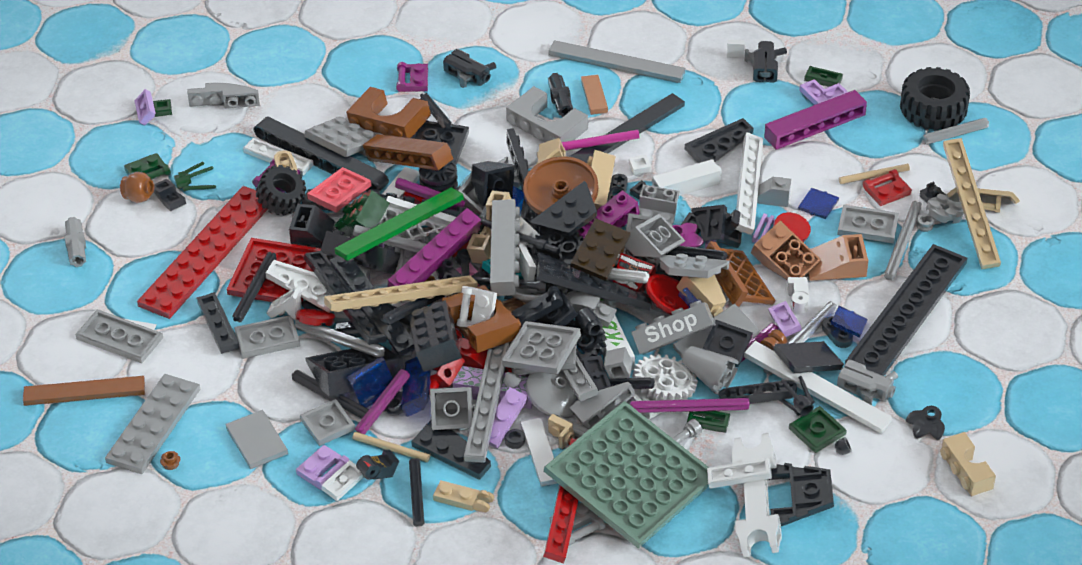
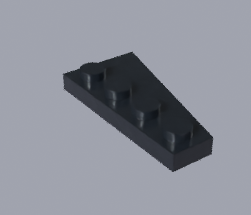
[684,118,754,163]
[411,419,491,480]

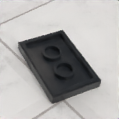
[773,341,844,373]

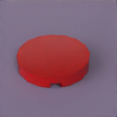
[773,212,811,243]
[295,309,335,326]

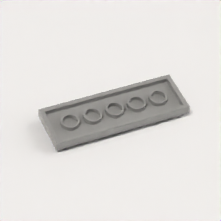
[105,373,200,474]

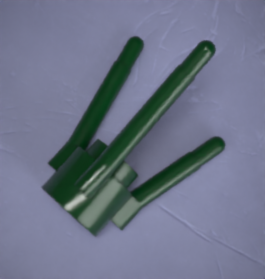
[174,162,216,192]

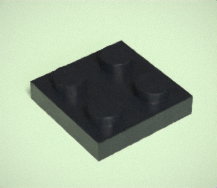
[702,320,753,367]

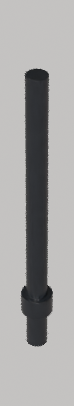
[478,216,561,255]

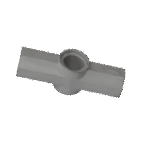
[64,217,86,267]

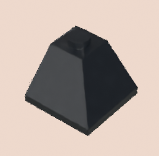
[471,161,515,206]

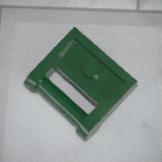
[124,153,171,180]

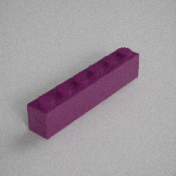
[764,90,867,150]
[387,208,481,302]

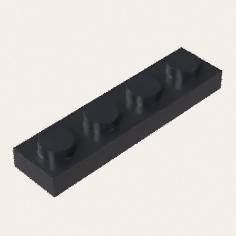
[197,292,240,354]

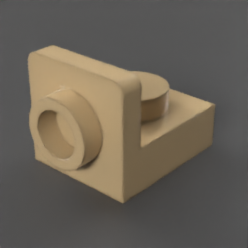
[548,414,574,449]

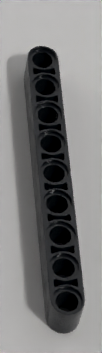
[253,116,389,192]

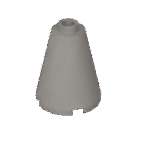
[681,346,739,395]

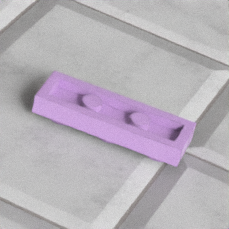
[489,387,528,449]

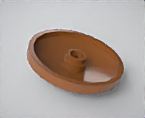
[523,156,599,214]

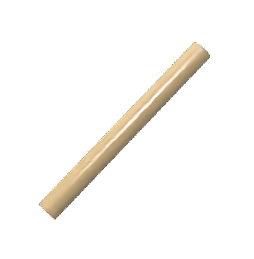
[839,163,910,184]
[352,432,430,462]

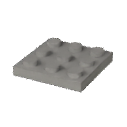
[304,117,376,157]
[502,321,581,375]

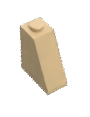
[676,274,726,317]

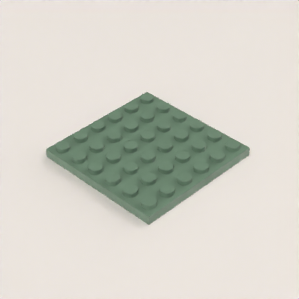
[543,401,709,549]

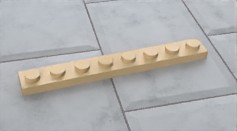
[943,138,1001,270]
[324,275,478,312]

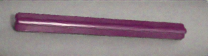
[630,398,750,413]

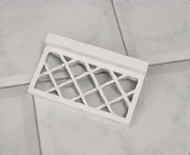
[378,196,456,240]

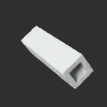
[652,159,722,196]

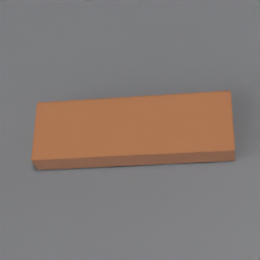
[581,74,608,115]

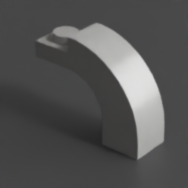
[566,291,617,328]

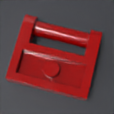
[862,169,912,207]

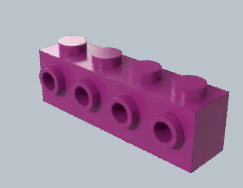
[578,190,640,238]

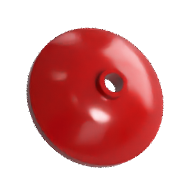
[645,274,691,315]

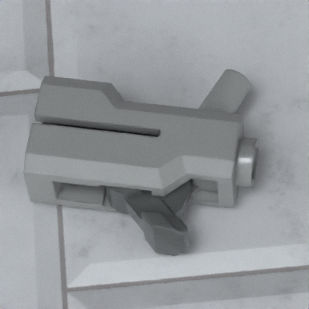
[837,359,898,405]

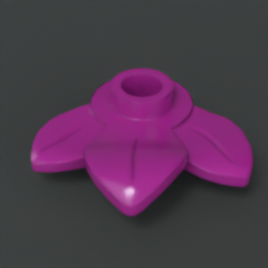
[672,223,704,247]

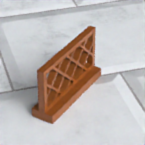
[706,241,776,307]

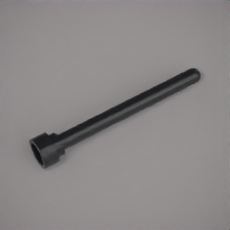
[472,276,553,294]

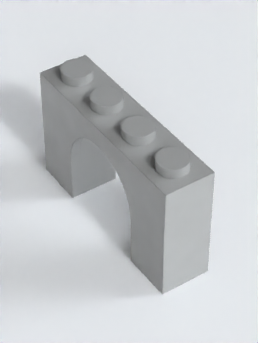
[506,86,588,142]

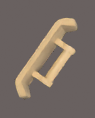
[946,187,1020,213]

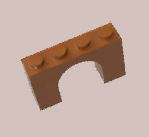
[346,87,431,138]
[442,285,521,353]

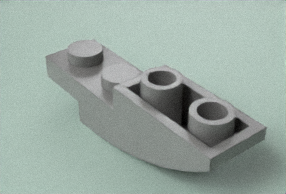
[187,83,260,109]

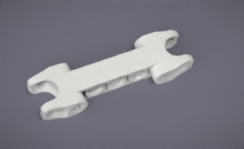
[732,433,782,557]

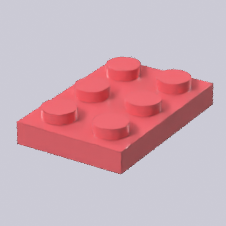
[307,167,371,213]

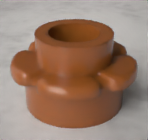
[160,451,181,470]

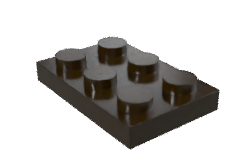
[570,218,631,281]

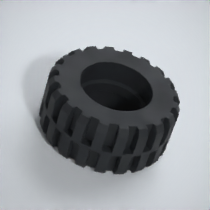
[900,67,970,131]

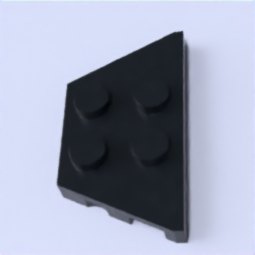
[530,181,597,237]

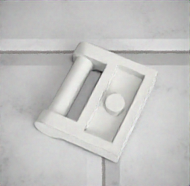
[457,286,497,327]

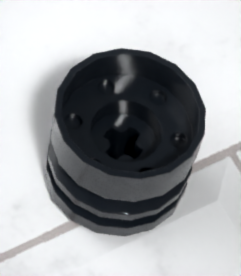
[419,160,458,192]

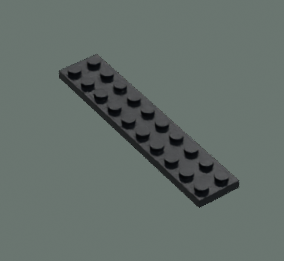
[845,244,968,376]

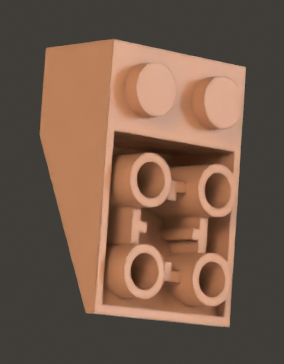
[751,221,821,280]
[808,234,868,281]

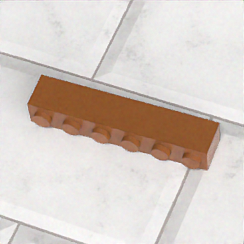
[363,134,453,170]

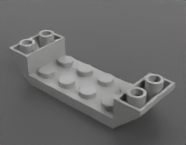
[623,184,680,268]

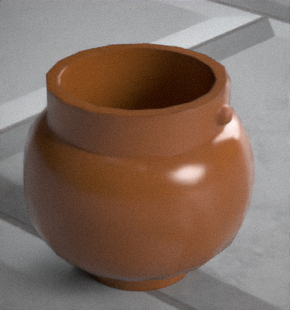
[120,172,154,203]

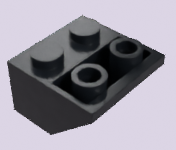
[289,204,336,249]

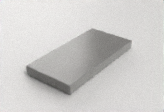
[673,304,760,356]
[75,309,163,363]

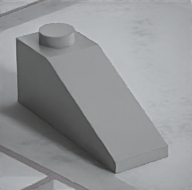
[570,382,636,429]

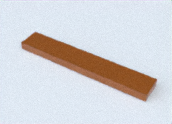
[23,376,145,406]

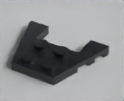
[769,463,834,526]

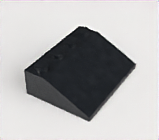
[305,343,403,397]

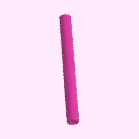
[561,130,640,151]

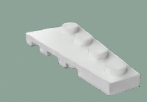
[266,260,331,313]

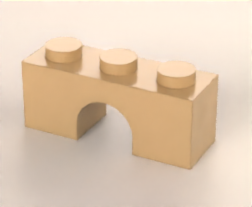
[940,432,996,496]

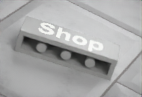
[631,300,716,355]

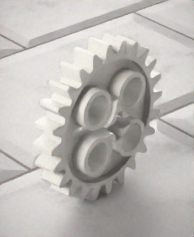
[632,354,698,400]

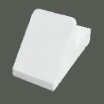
[266,286,301,320]

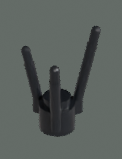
[778,376,815,416]

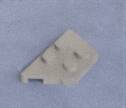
[655,254,730,278]

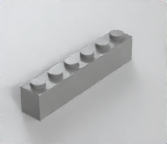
[490,199,520,296]

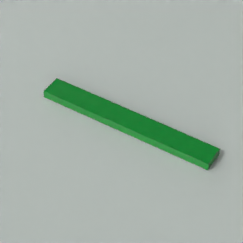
[334,187,464,261]

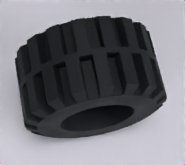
[256,165,306,216]

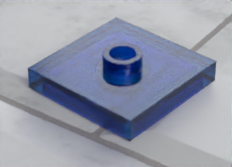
[347,357,393,408]

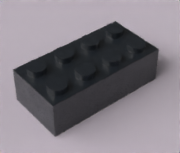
[409,300,462,372]

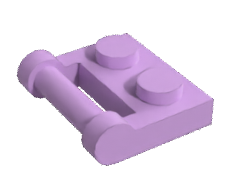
[296,445,350,490]

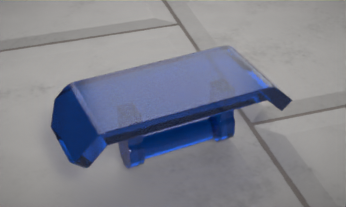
[401,356,431,417]

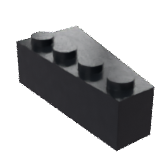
[321,229,401,275]

